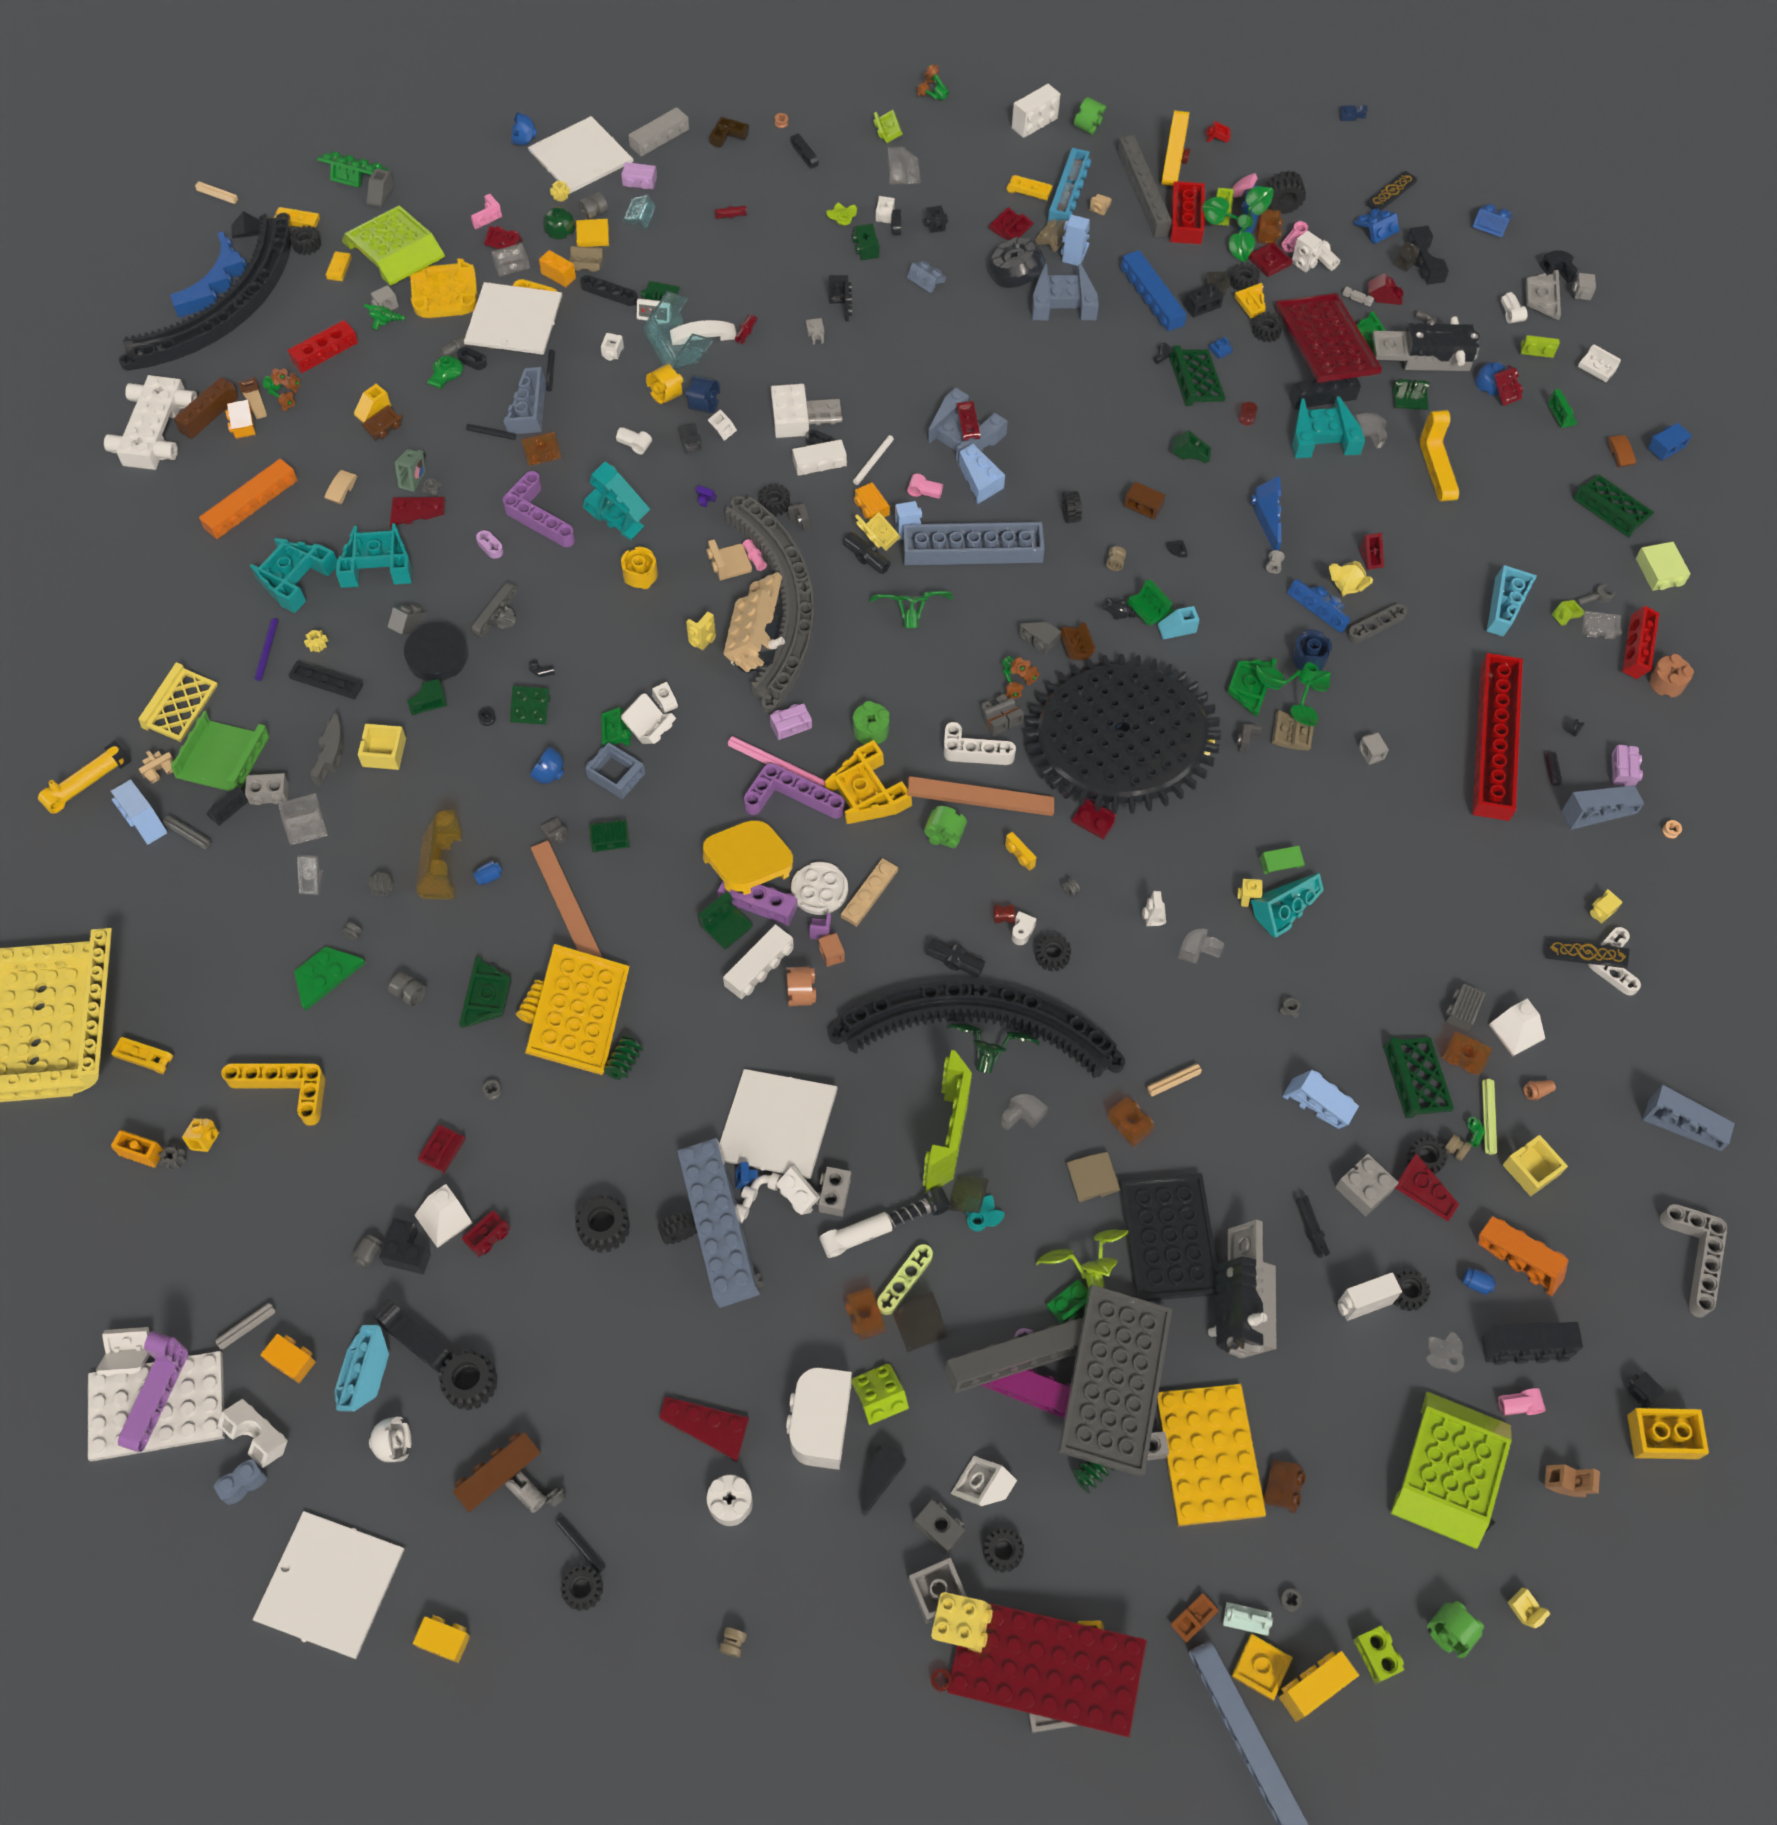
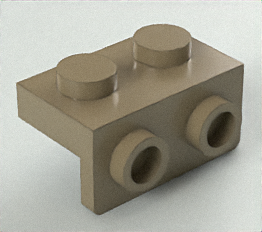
[1035,219,1066,252]
[568,246,603,272]

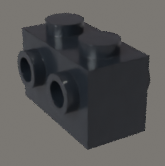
[1184,283,1224,317]

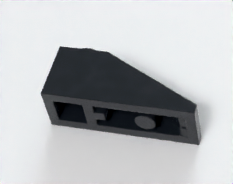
[862,1443,907,1516]

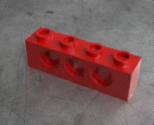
[288,320,358,373]
[1622,606,1660,679]

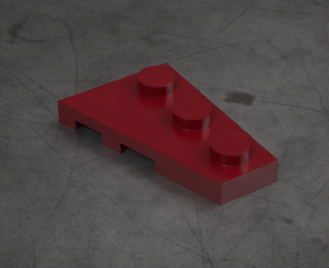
[390,497,446,529]
[1395,1153,1459,1222]

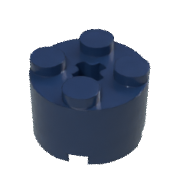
[686,376,720,413]
[1292,630,1332,671]

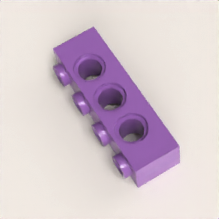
[718,881,798,926]

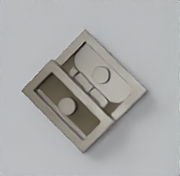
[1271,710,1314,750]
[1067,1152,1121,1202]

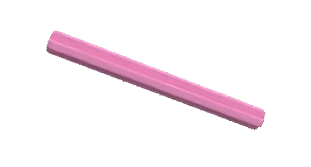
[728,736,825,787]

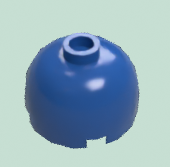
[511,112,537,146]
[1475,362,1507,395]
[530,746,565,784]

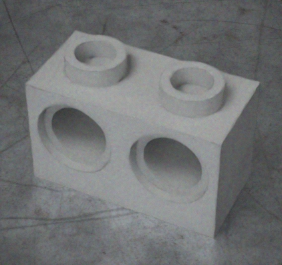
[245,773,289,805]
[815,1167,851,1217]

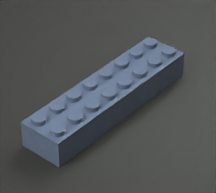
[903,522,1045,565]
[677,1138,760,1308]

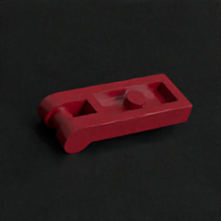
[957,401,980,441]

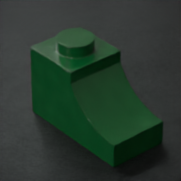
[1172,430,1211,463]
[407,679,447,716]

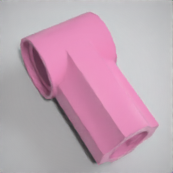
[1281,221,1308,253]
[907,474,943,499]
[1498,1388,1546,1416]

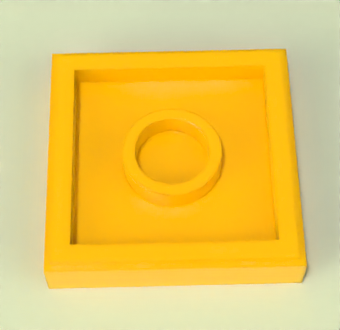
[576,219,609,247]
[1231,1634,1293,1701]

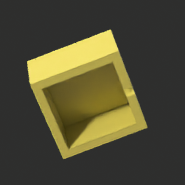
[358,724,406,770]
[1503,1135,1568,1197]

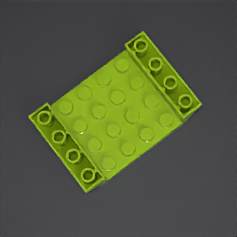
[342,205,445,286]
[923,1050,972,1193]
[1391,1392,1512,1549]

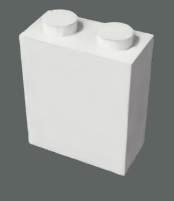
[1338,1272,1402,1321]

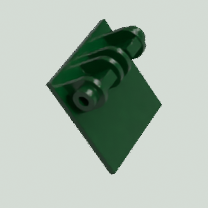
[641,281,680,311]
[1393,379,1429,410]
[510,686,550,725]

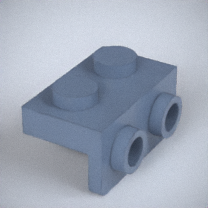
[907,261,947,293]

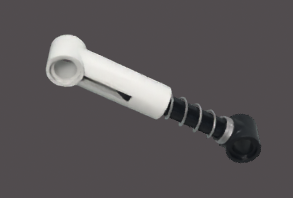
[819,1187,951,1258]

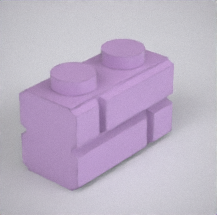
[622,162,657,190]
[770,703,812,740]
[1612,745,1643,786]

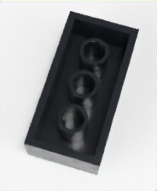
[1481,1322,1583,1365]

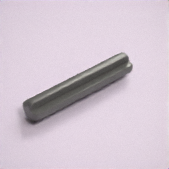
[163,815,211,849]

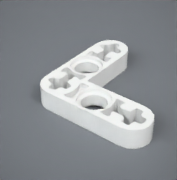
[1588,927,1641,996]

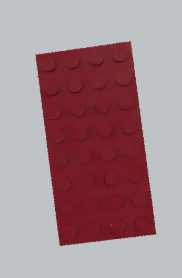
[1275,293,1382,383]
[947,1603,1147,1738]

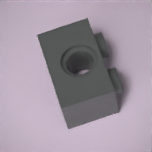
[914,1500,966,1555]

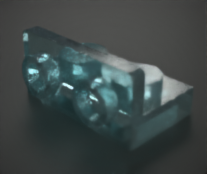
[623,195,655,228]

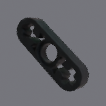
[790,133,818,169]

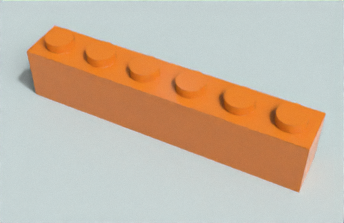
[199,458,298,540]

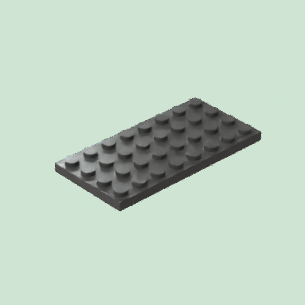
[1058,1285,1172,1477]

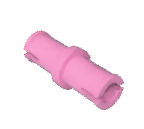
[742,539,767,571]

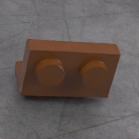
[362,405,403,441]
[1060,622,1096,661]
[1264,1460,1306,1513]

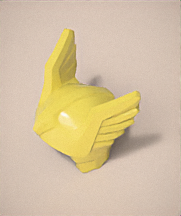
[1329,561,1373,597]

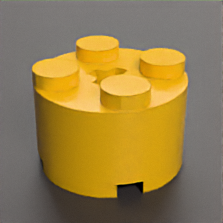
[646,364,683,404]
[621,547,658,589]

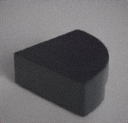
[1166,540,1188,558]

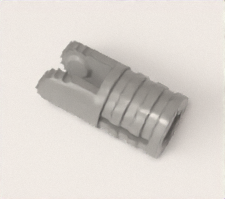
[505,1472,547,1513]

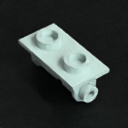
[1223,1602,1273,1636]

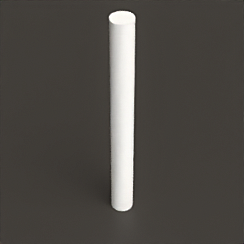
[853,435,894,485]

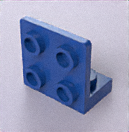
[1473,204,1513,238]

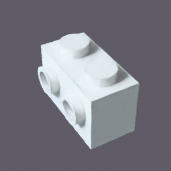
[1292,231,1322,272]

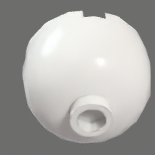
[369,1417,411,1462]

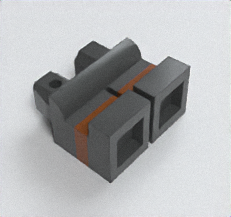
[981,694,1024,737]

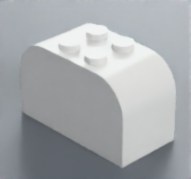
[786,1368,852,1470]

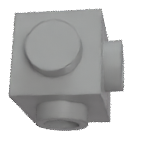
[1572,273,1596,300]

